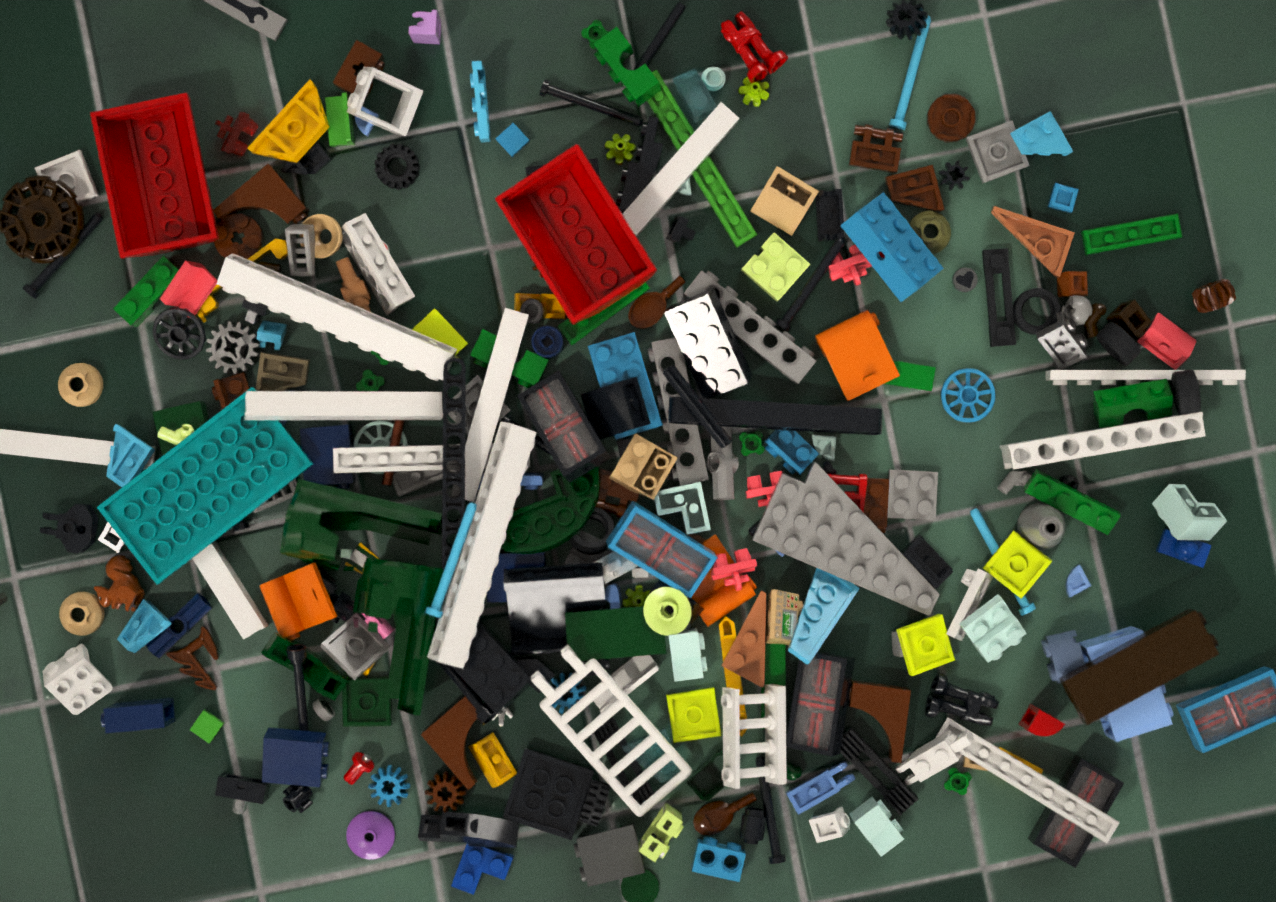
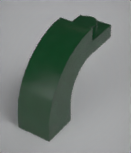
[261,632,348,701]

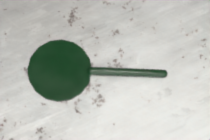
[619,825,659,902]

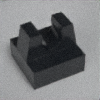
[666,216,696,243]
[242,299,271,324]

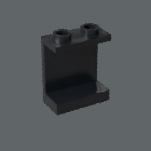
[581,377,651,439]

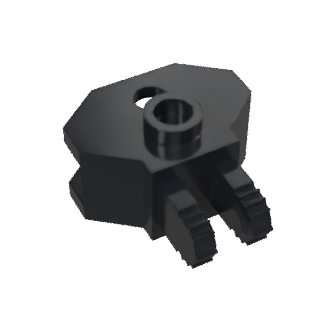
[40,503,99,554]

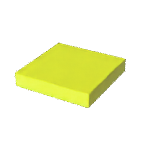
[412,308,468,356]
[983,530,1053,599]
[896,614,955,676]
[666,687,721,743]

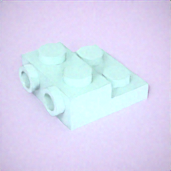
[959,594,1027,663]

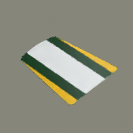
[345,543,379,574]

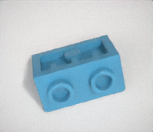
[764,430,819,475]

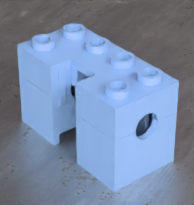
[1079,626,1173,742]

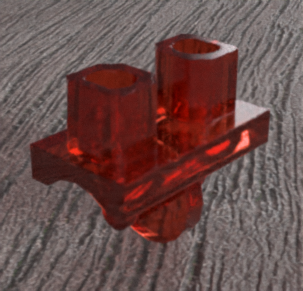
[215,111,259,156]

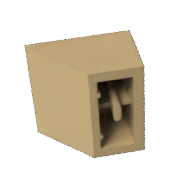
[750,166,819,236]
[609,433,677,500]

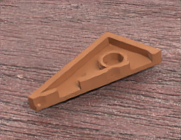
[991,206,1075,278]
[721,590,767,688]

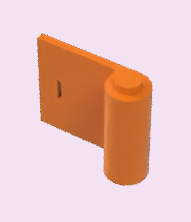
[815,310,900,401]
[691,534,757,627]
[259,562,337,640]

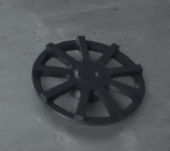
[153,307,206,360]

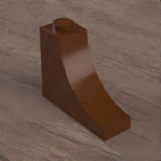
[213,164,310,225]
[848,680,911,763]
[421,696,477,790]

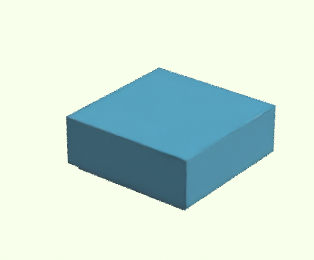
[496,123,530,158]
[1048,183,1079,214]

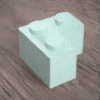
[654,482,711,535]
[1152,484,1227,540]
[669,627,707,682]
[850,797,904,857]

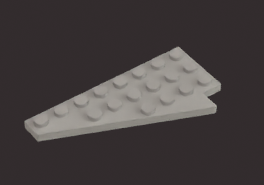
[752,461,940,616]

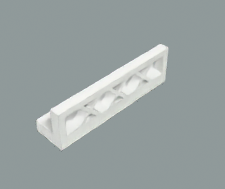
[341,213,415,315]

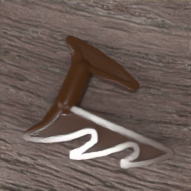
[166,626,219,690]

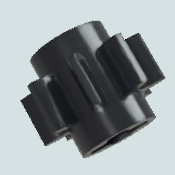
[938,160,970,191]
[329,592,354,623]
[283,785,313,813]

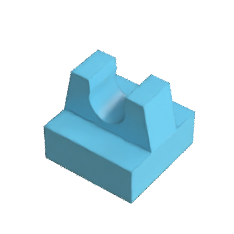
[257,320,287,351]

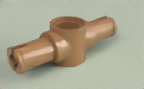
[335,257,371,312]

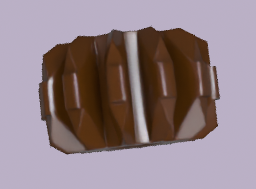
[1192,279,1236,313]
[425,771,467,813]

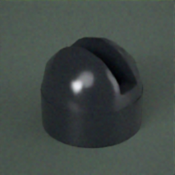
[1059,475,1079,490]

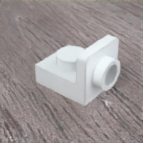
[809,807,850,843]

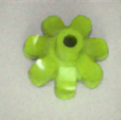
[738,77,769,107]
[604,134,636,165]
[622,585,650,607]

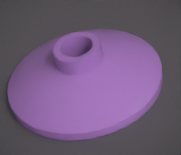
[346,811,395,860]

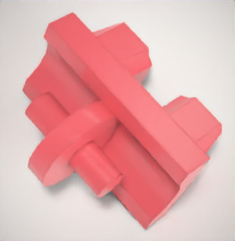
[829,245,872,286]
[745,471,783,507]
[711,548,757,591]

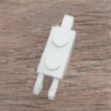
[895,731,974,786]

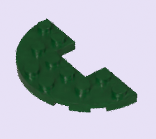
[465,466,601,554]

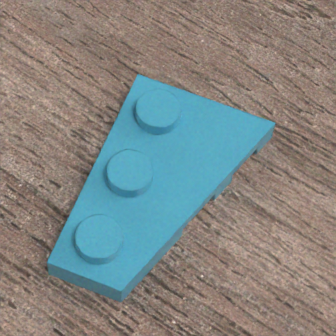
[470,61,491,143]

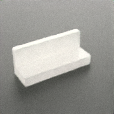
[589,655,659,713]

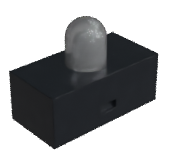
[215,773,270,815]

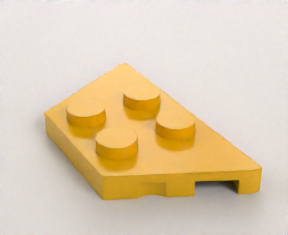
[247,79,330,163]

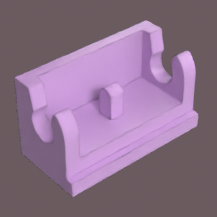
[409,10,441,44]

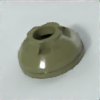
[909,211,951,254]

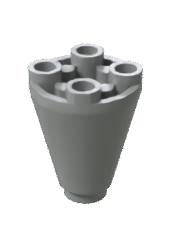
[1017,502,1066,550]

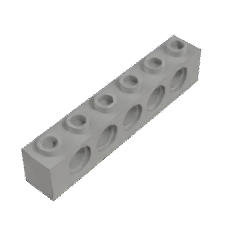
[683,270,816,385]
[647,338,709,486]

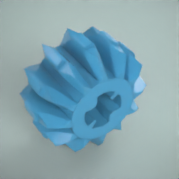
[551,672,587,714]
[368,765,411,807]

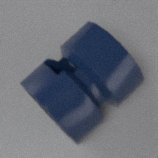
[531,326,564,359]

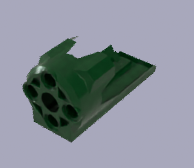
[280,479,442,571]
[353,557,443,716]

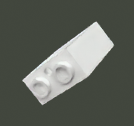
[347,67,423,136]

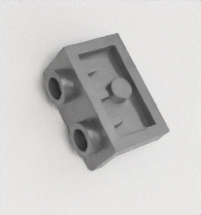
[1036,312,1088,370]

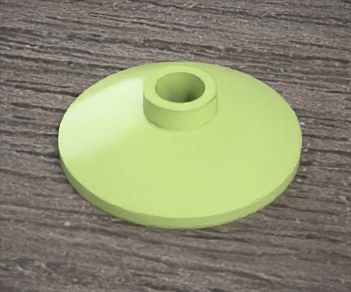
[643,587,692,636]

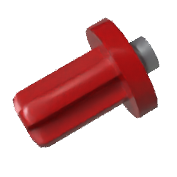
[343,752,374,785]

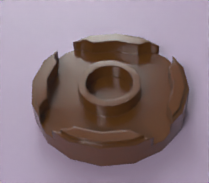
[927,94,976,143]

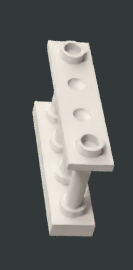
[721,684,787,789]

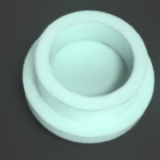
[701,67,726,91]

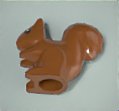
[94,555,145,612]

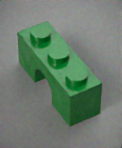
[593,27,662,107]
[113,256,180,327]
[470,329,550,389]
[1093,379,1173,428]

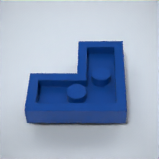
[451,843,514,895]

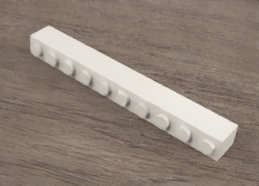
[216,253,457,381]
[427,422,537,669]

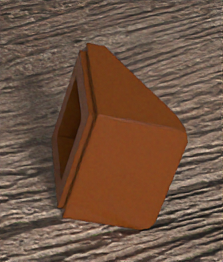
[1057,271,1088,297]

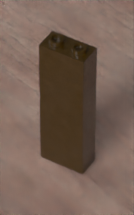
[1059,608,1219,725]

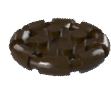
[0,175,84,264]

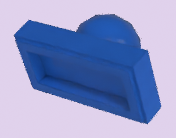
[1156,529,1212,568]

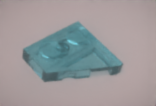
[621,728,681,783]

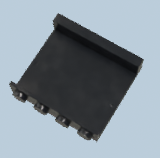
[504,562,606,655]

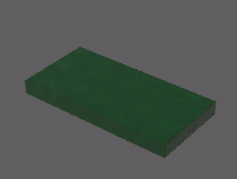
[565,606,667,661]

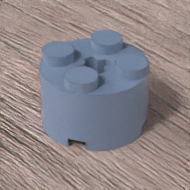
[1041,630,1085,684]

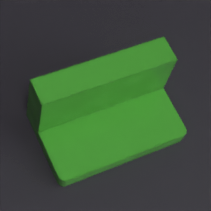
[325,92,355,147]

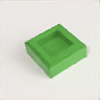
[190,709,224,744]

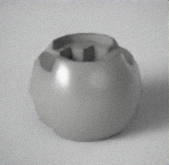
[1061,295,1093,326]

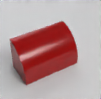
[1019,703,1065,736]

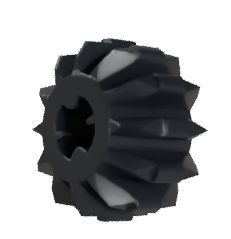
[886,0,928,40]

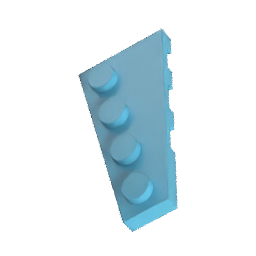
[788,568,860,665]

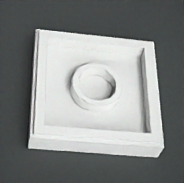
[35,150,99,210]

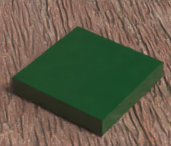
[342,677,392,727]

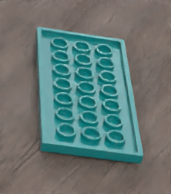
[97,387,314,585]

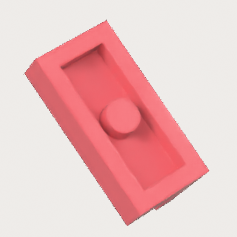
[160,260,217,318]
[1137,313,1197,370]

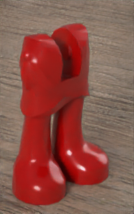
[721,11,788,83]

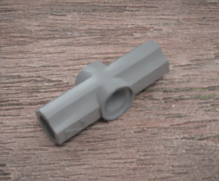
[706,427,739,501]

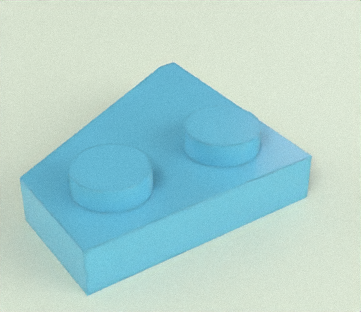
[117,599,171,653]

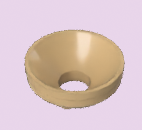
[299,214,343,258]
[58,363,103,407]
[59,591,105,636]

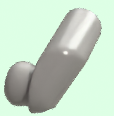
[997,470,1032,495]

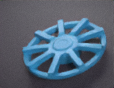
[941,368,995,423]

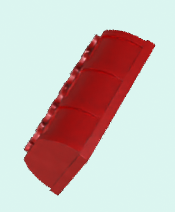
[90,92,219,259]
[494,144,657,324]

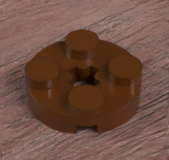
[214,214,264,259]

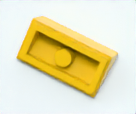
[469,732,517,788]

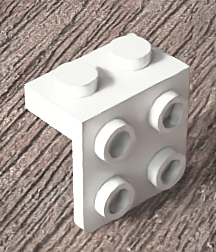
[42,643,113,715]

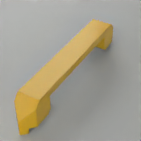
[197,238,288,322]
[718,615,747,737]

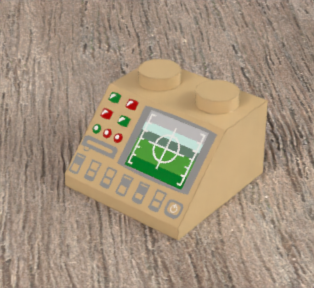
[766,590,803,645]

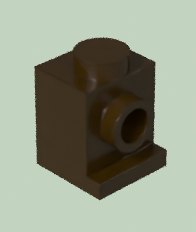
[1106,299,1152,339]

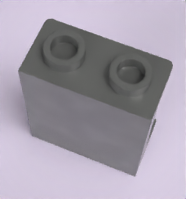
[573,823,645,887]

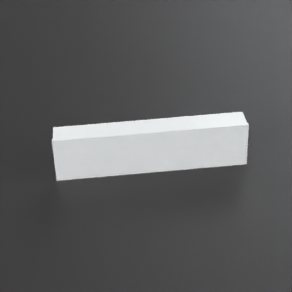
[999,412,1205,469]

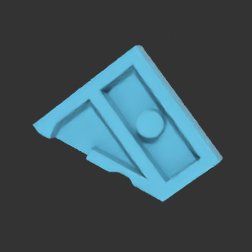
[1010,111,1073,156]
[106,424,155,487]

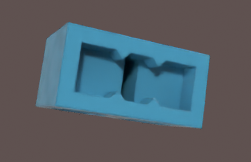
[691,837,746,882]

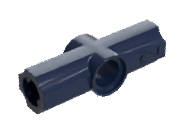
[146,593,213,659]

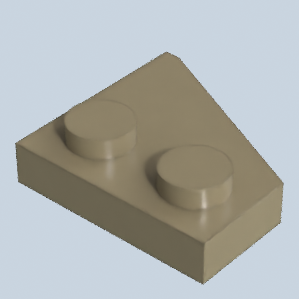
[256,351,310,391]

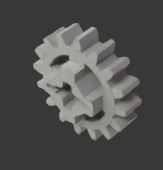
[206,321,260,374]

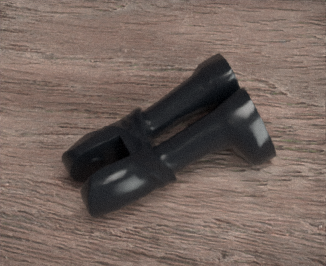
[924,672,999,726]

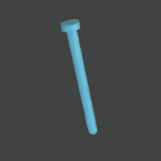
[889,16,931,130]
[425,502,477,618]
[970,508,1036,616]

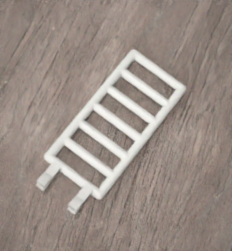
[531,645,693,817]

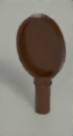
[628,275,686,329]
[693,792,757,835]

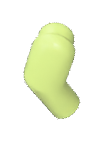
[157,424,194,445]

